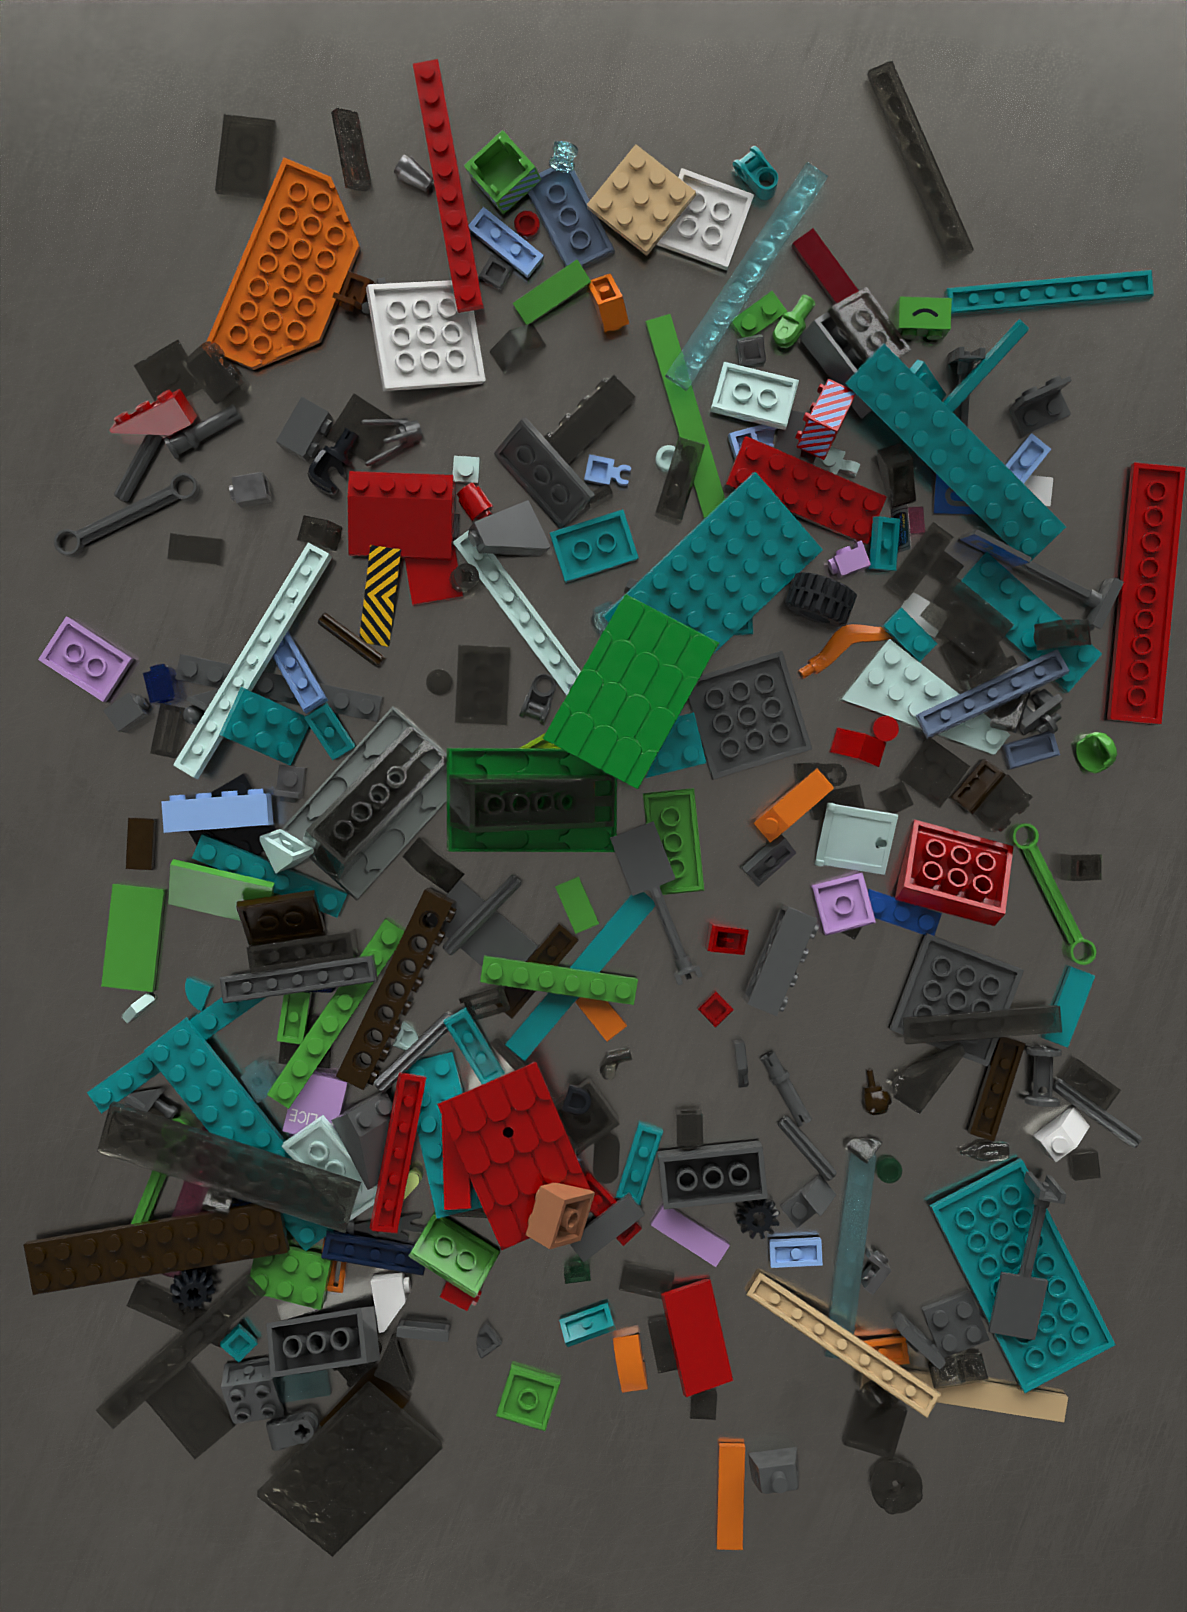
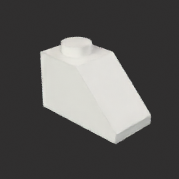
[1032,1105,1090,1162]
[371,1271,412,1333]

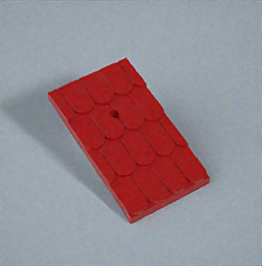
[437,1062,598,1250]

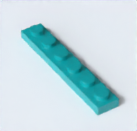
[192,833,348,918]

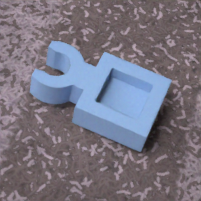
[584,454,631,486]

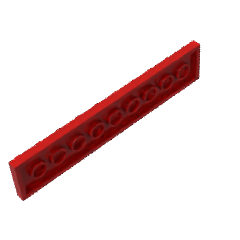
[1107,462,1186,725]

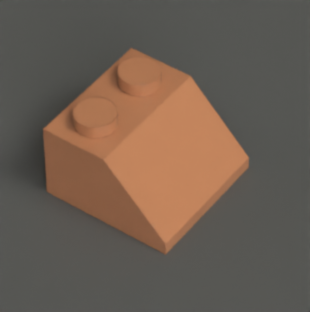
[526,1183,595,1249]

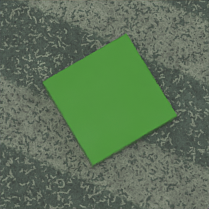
[496,1364,561,1431]

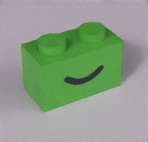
[894,297,952,340]

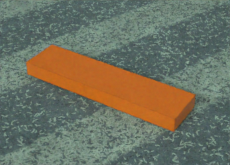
[716,1443,745,1550]

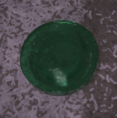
[876,1157,902,1183]

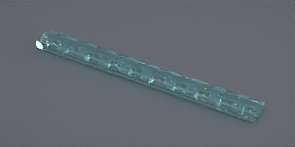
[665,162,828,391]

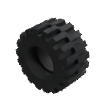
[785,572,857,627]

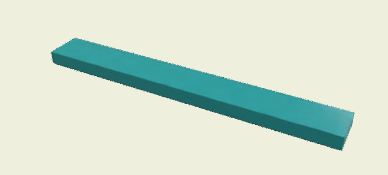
[945,270,1154,316]
[505,892,655,1061]

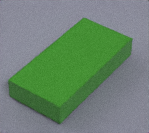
[555,876,599,934]

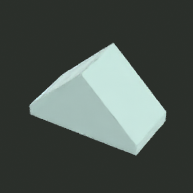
[260,829,314,873]

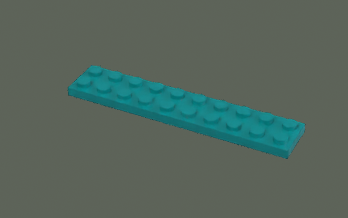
[845,343,1066,561]
[143,1017,346,1251]

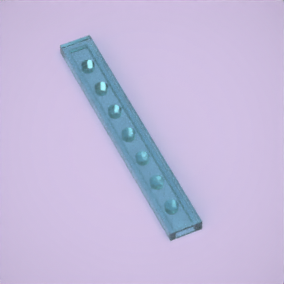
[824,1151,877,1359]

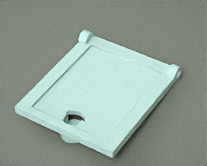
[815,803,898,875]

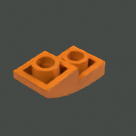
[613,1334,648,1393]

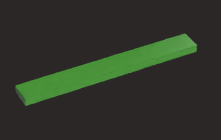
[645,314,725,519]

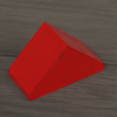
[830,728,886,767]
[705,923,749,955]

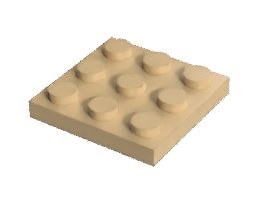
[587,144,696,256]

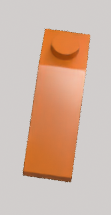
[754,768,834,843]

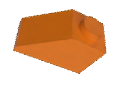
[587,273,629,332]

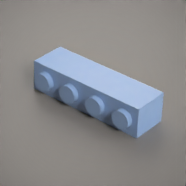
[161,789,274,833]

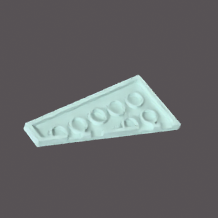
[840,639,1010,755]

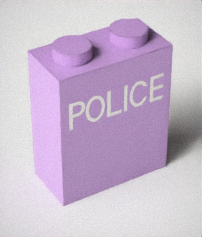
[282,1070,350,1137]

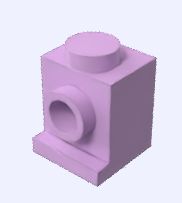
[827,540,871,579]

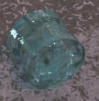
[549,141,578,173]

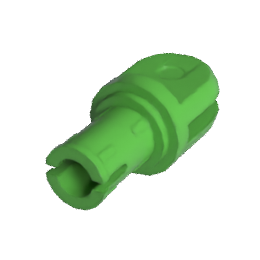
[773,295,816,348]

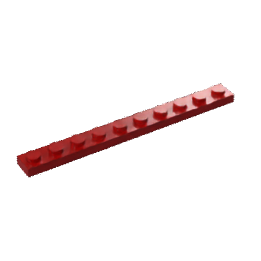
[413,59,484,313]

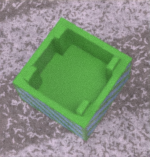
[464,130,542,215]

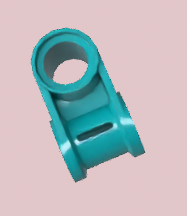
[733,146,778,200]

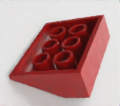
[347,471,456,560]
[895,820,1014,926]

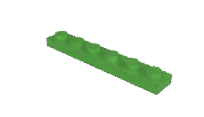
[480,955,638,1005]

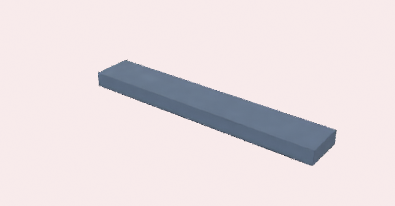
[916,649,1070,739]

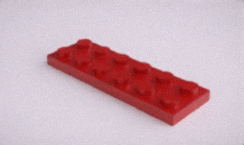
[725,436,887,545]

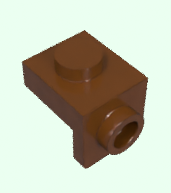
[332,271,374,312]

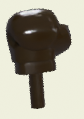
[864,1070,892,1116]

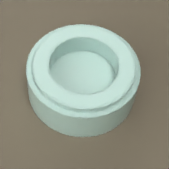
[656,445,682,473]

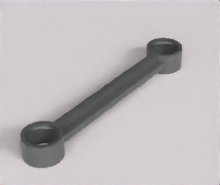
[54,473,200,557]

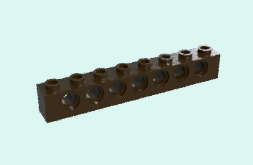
[336,888,457,1090]

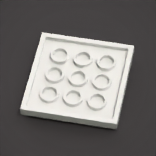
[366,280,486,391]

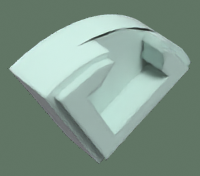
[122,993,155,1024]
[393,1021,419,1051]

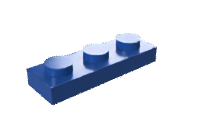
[867,888,942,936]

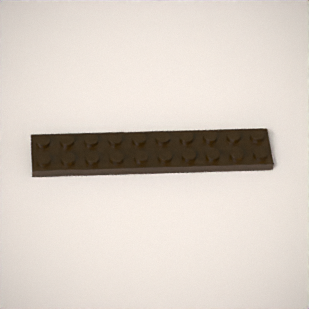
[23,1199,290,1295]

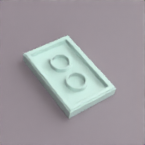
[711,362,799,430]

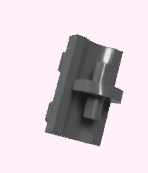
[1014,688,1063,735]

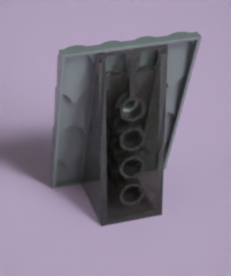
[282,706,447,901]

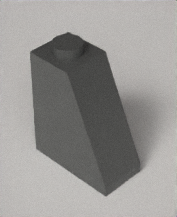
[468,500,551,556]

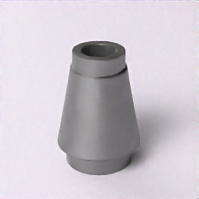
[393,155,434,192]

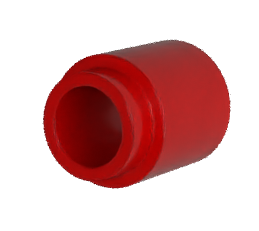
[457,483,493,522]

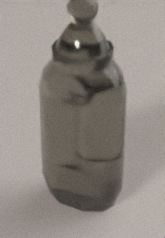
[960,1141,1010,1162]

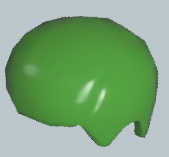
[1076,732,1117,773]

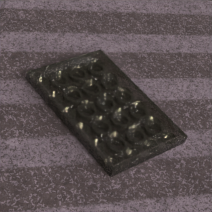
[257,1381,443,1557]

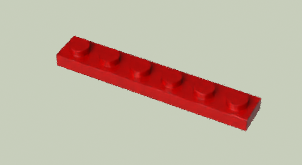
[370,1072,426,1233]

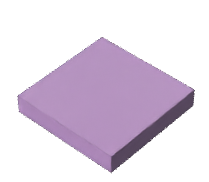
[812,873,876,936]

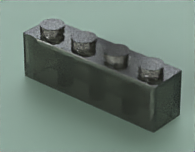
[544,375,636,466]
[246,930,358,973]

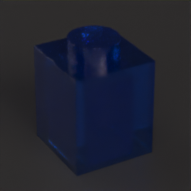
[143,664,182,705]

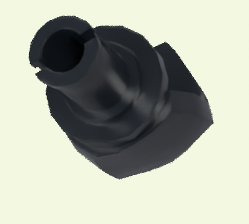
[307,427,359,496]

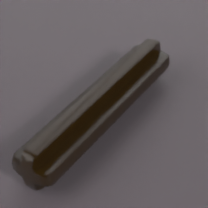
[318,613,385,667]

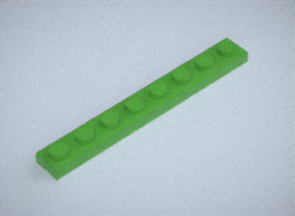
[267,919,404,1109]

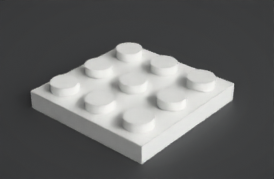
[656,168,754,270]

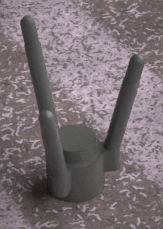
[361,417,422,466]

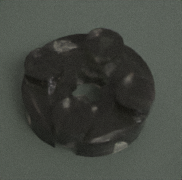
[870,1458,923,1515]

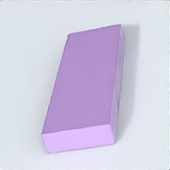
[651,1205,730,1267]

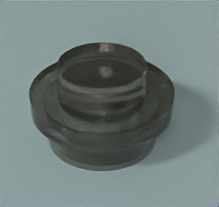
[426,669,452,695]

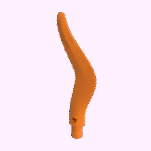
[798,624,893,679]

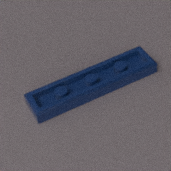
[321,1230,425,1276]

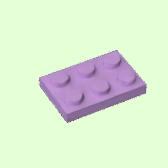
[38,616,134,702]

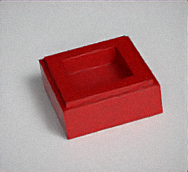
[697,990,734,1028]

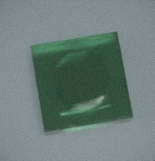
[564,1261,591,1284]

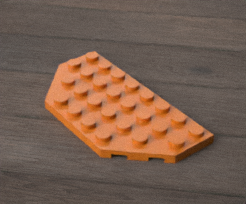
[204,157,360,370]

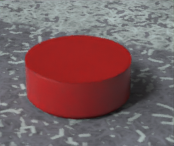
[514,211,540,239]
[872,716,899,742]

